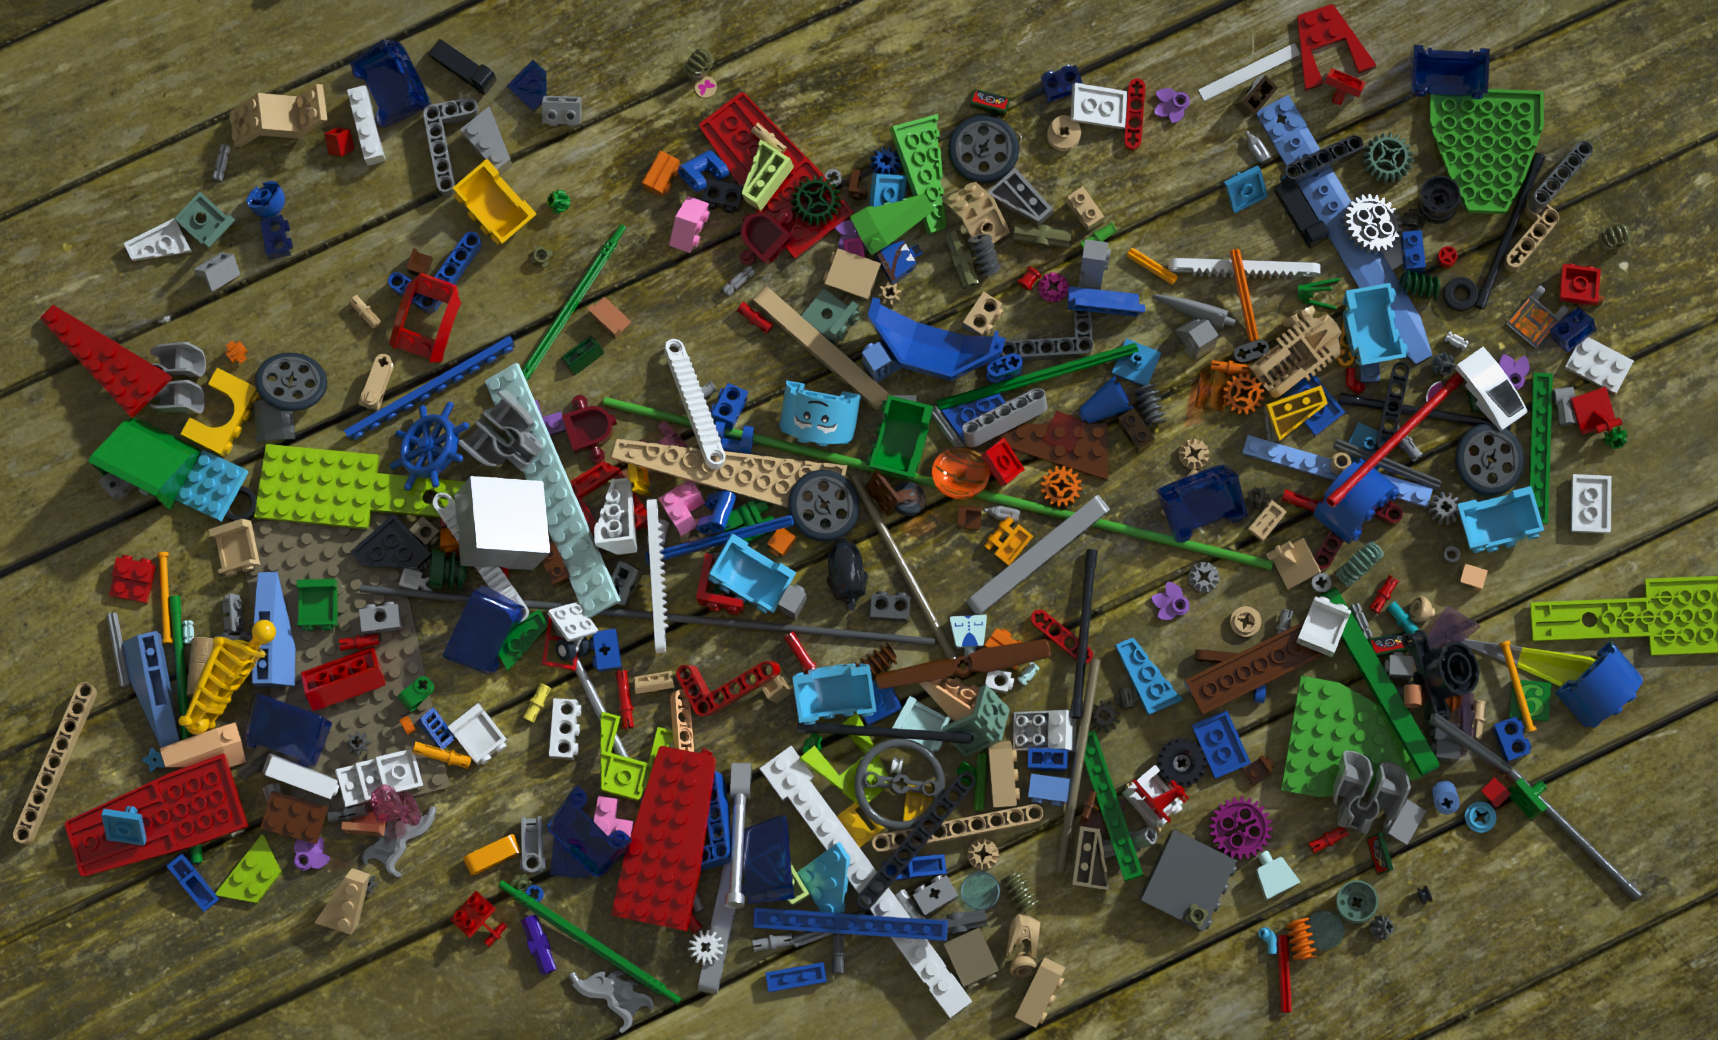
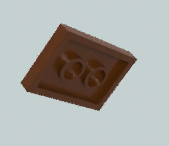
[260,791,328,844]

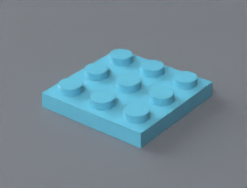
[175,450,249,522]

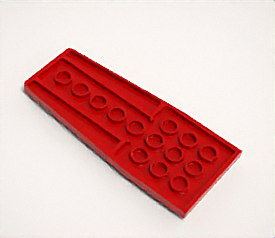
[699,92,854,260]
[611,746,716,931]
[65,753,248,877]

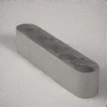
[962,388,1048,447]

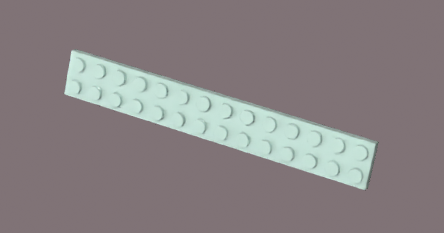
[485,363,621,618]

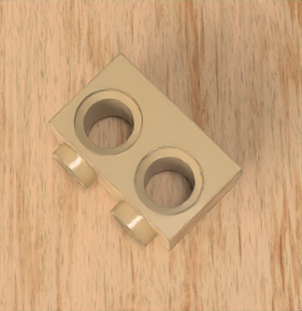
[1066,186,1104,232]
[963,291,1003,336]

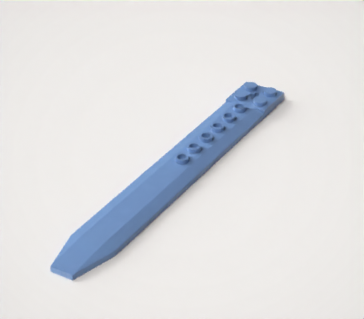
[1256,95,1432,365]

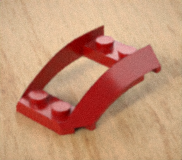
[389,273,462,362]
[570,461,648,550]

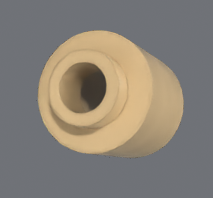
[1330,452,1351,475]

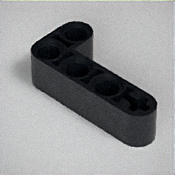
[428,39,497,95]
[1273,183,1329,249]

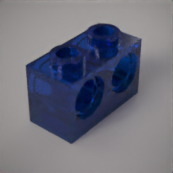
[1040,65,1083,102]
[260,215,294,260]
[1549,307,1597,353]

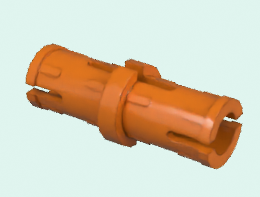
[1210,360,1250,376]

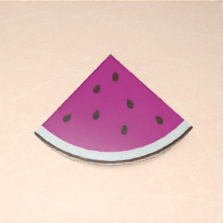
[1425,380,1445,404]

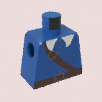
[875,241,923,285]

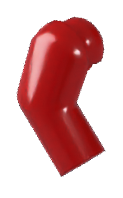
[1346,368,1366,394]

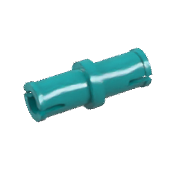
[1386,601,1419,634]

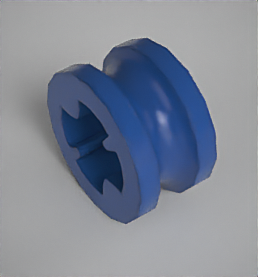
[525,885,544,902]

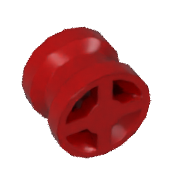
[1437,246,1457,268]

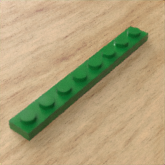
[1529,372,1553,525]
[1076,730,1144,882]

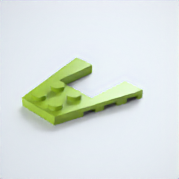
[600,712,673,801]
[799,712,891,806]

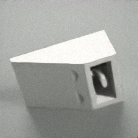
[1013,710,1076,752]

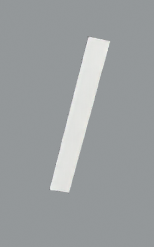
[1199,43,1300,101]

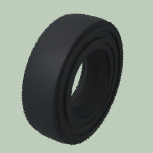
[1443,277,1478,311]

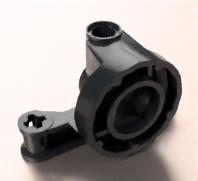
[1402,629,1480,726]

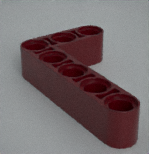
[1315,501,1403,572]

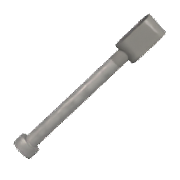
[725,763,752,909]

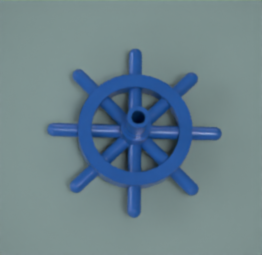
[389,402,469,491]

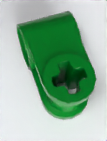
[397,676,434,712]

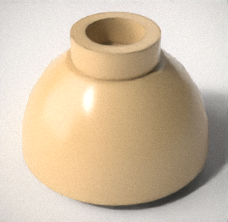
[1409,596,1435,622]
[1010,952,1037,978]

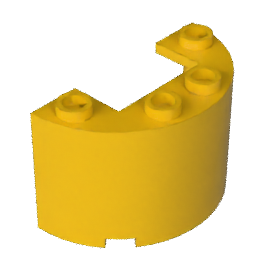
[453,159,537,245]

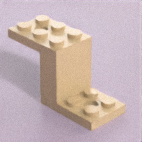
[229,84,327,148]

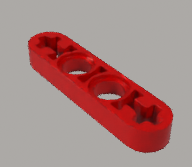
[1124,78,1146,151]
[1031,610,1093,664]

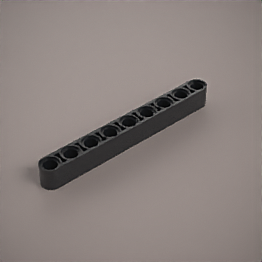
[856,772,975,911]

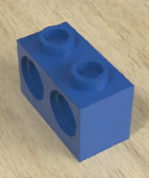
[1400,230,1426,274]
[710,383,748,431]
[1492,717,1531,763]

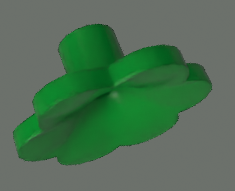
[802,733,822,753]
[957,762,977,786]

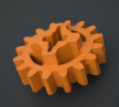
[1222,373,1264,415]
[1041,466,1082,508]

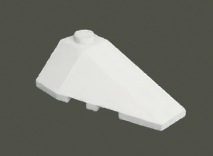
[594,478,637,555]

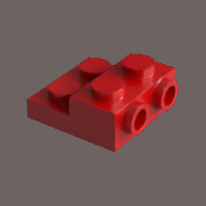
[1559,263,1601,306]
[109,554,156,604]

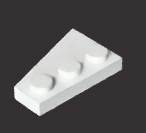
[124,218,192,261]

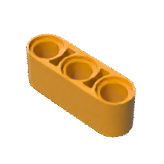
[463,834,522,876]

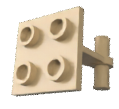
[1266,538,1321,590]

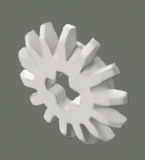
[688,930,724,965]

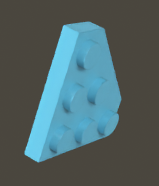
[797,842,850,913]

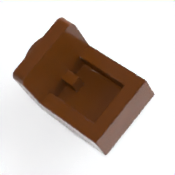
[846,169,868,200]

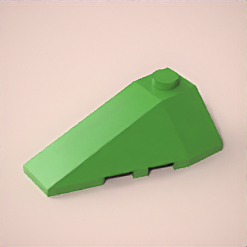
[850,194,934,255]

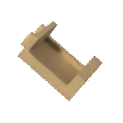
[823,249,881,302]
[208,519,260,577]

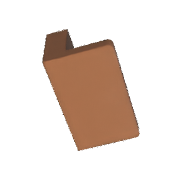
[587,297,631,338]
[341,812,387,837]

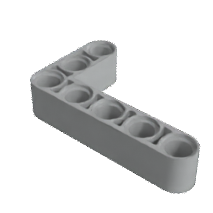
[423,98,479,197]

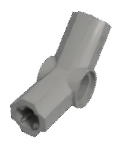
[1102,827,1157,859]

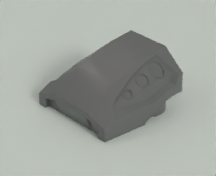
[253,400,295,443]

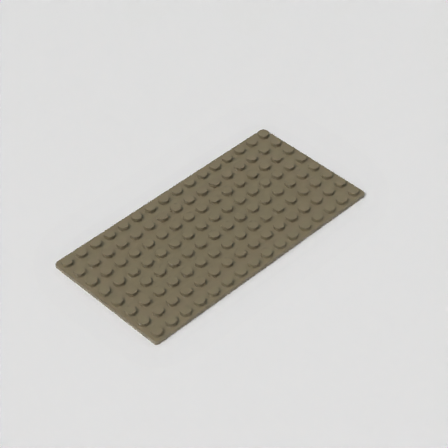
[246,512,449,817]

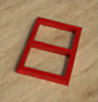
[541,609,578,671]

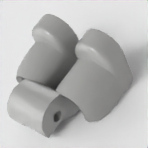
[149,342,206,414]
[458,389,544,472]
[1332,751,1410,834]

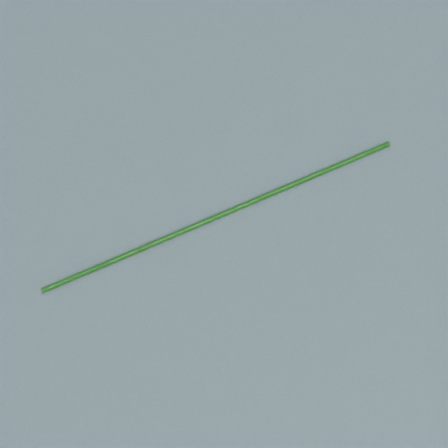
[603,397,1273,570]

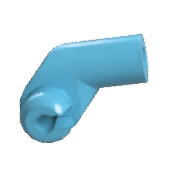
[1258,927,1278,954]

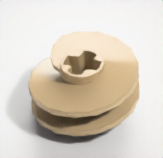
[1047,115,1081,151]

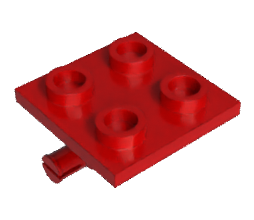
[1570,387,1622,435]
[1132,779,1189,823]
[450,891,508,947]

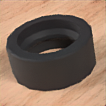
[225,486,257,522]

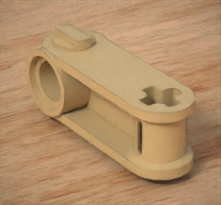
[359,354,393,411]

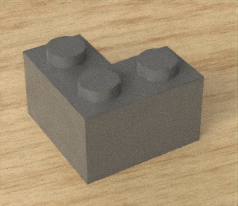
[1429,722,1461,764]

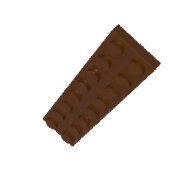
[1184,621,1338,716]

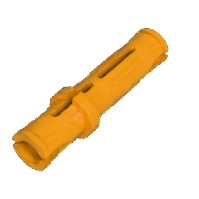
[412,741,471,769]

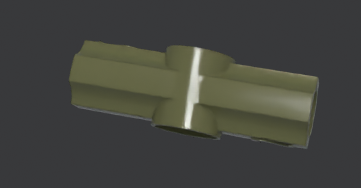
[1013,223,1072,249]
[945,230,979,289]

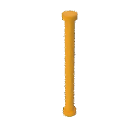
[157,552,173,644]
[1499,640,1537,733]

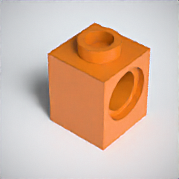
[767,528,796,558]

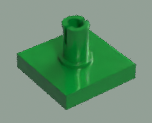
[1507,777,1547,821]

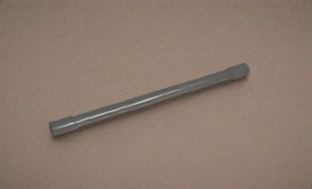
[1506,768,1642,901]

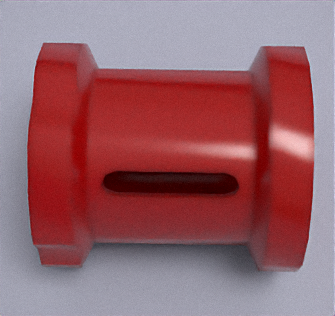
[1017,266,1042,291]

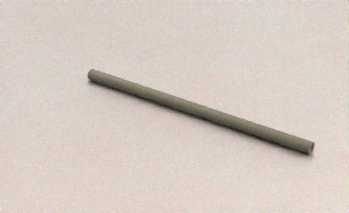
[850,474,958,659]
[1056,658,1101,872]

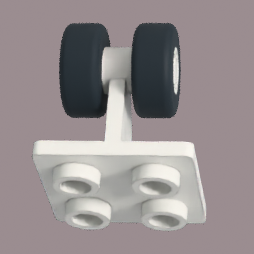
[548,602,598,662]

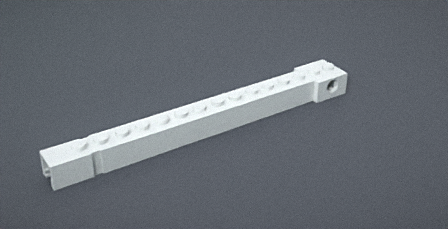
[760,746,972,1019]

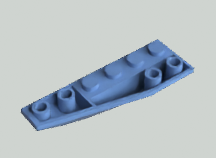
[252,572,296,687]
[123,631,180,748]

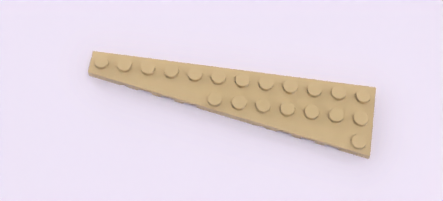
[611,439,847,516]

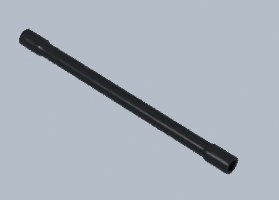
[1474,153,1545,310]
[1339,392,1511,431]
[1070,549,1098,719]
[797,721,972,744]

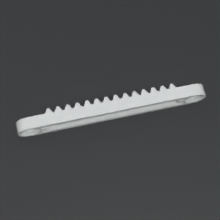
[1168,258,1320,280]
[664,339,725,469]
[433,493,529,622]
[647,499,669,654]

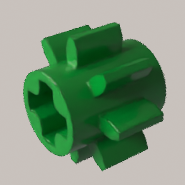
[547,189,570,214]
[1603,426,1628,449]

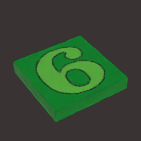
[1509,680,1551,722]

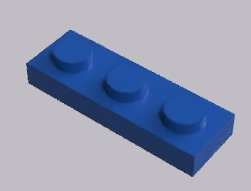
[765,962,827,992]

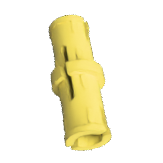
[523,683,551,723]

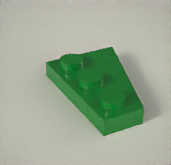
[489,609,548,671]

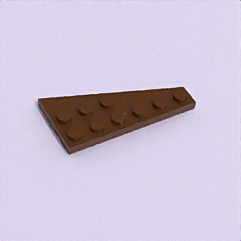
[993,424,1108,481]

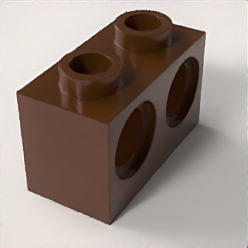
[542,542,570,588]

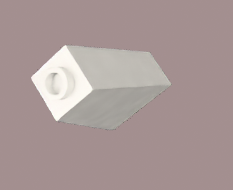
[262,753,339,799]

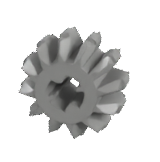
[1428,492,1460,525]

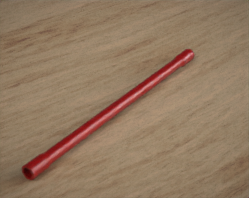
[1326,371,1465,507]

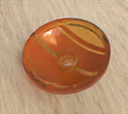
[932,447,990,499]

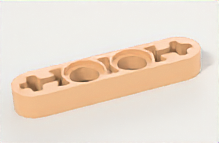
[670,689,694,752]

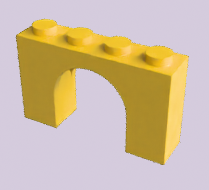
[181,368,260,458]

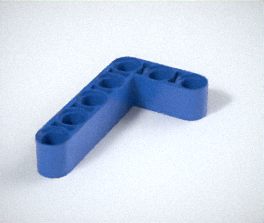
[388,232,482,314]
[701,771,732,871]

